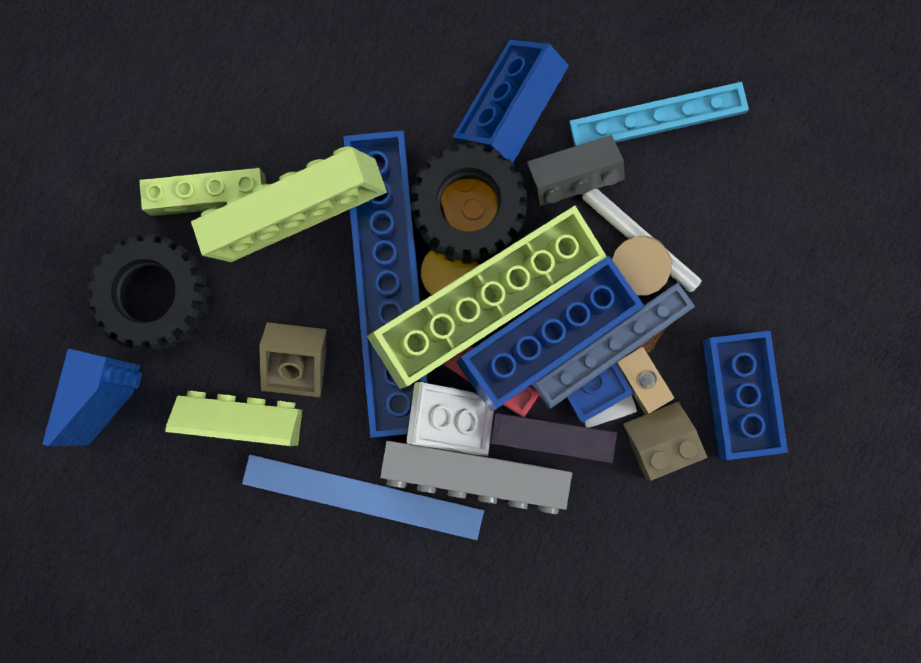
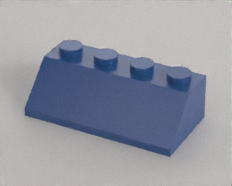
[453,40,569,163]

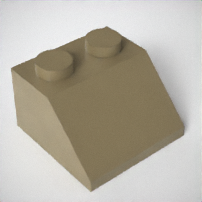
[259,322,327,397]
[623,402,707,481]

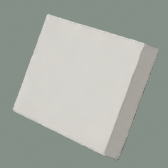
[406,382,494,456]

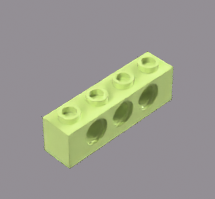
[140,168,266,216]

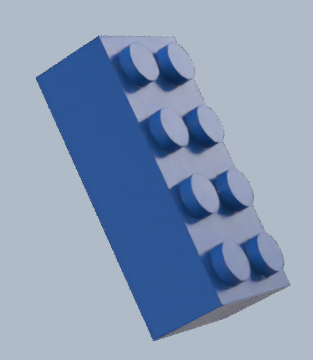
[703,331,788,460]

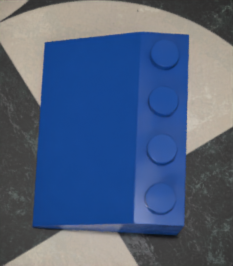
[42,348,142,446]

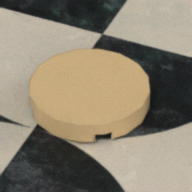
[612,236,672,295]

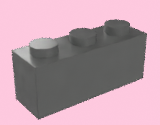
[527,135,625,206]

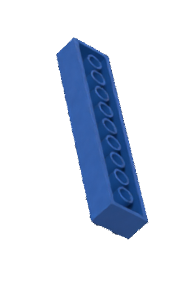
[343,130,428,438]

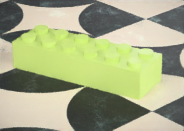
[191,146,387,262]

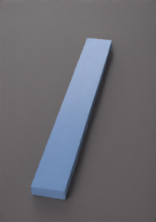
[242,455,484,540]

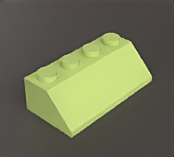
[165,391,302,446]

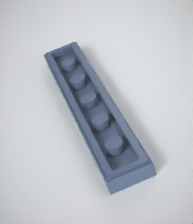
[531,283,695,409]

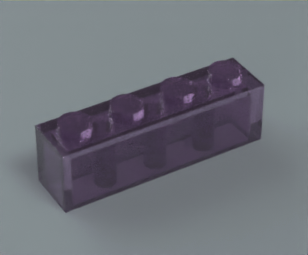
[490,413,617,463]

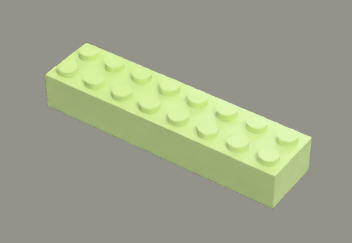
[367,206,607,389]

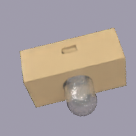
[616,346,674,414]

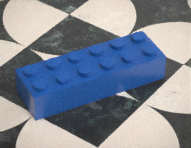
[456,256,644,412]

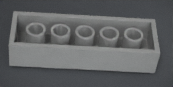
[380,441,572,514]

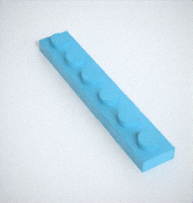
[569,82,749,147]

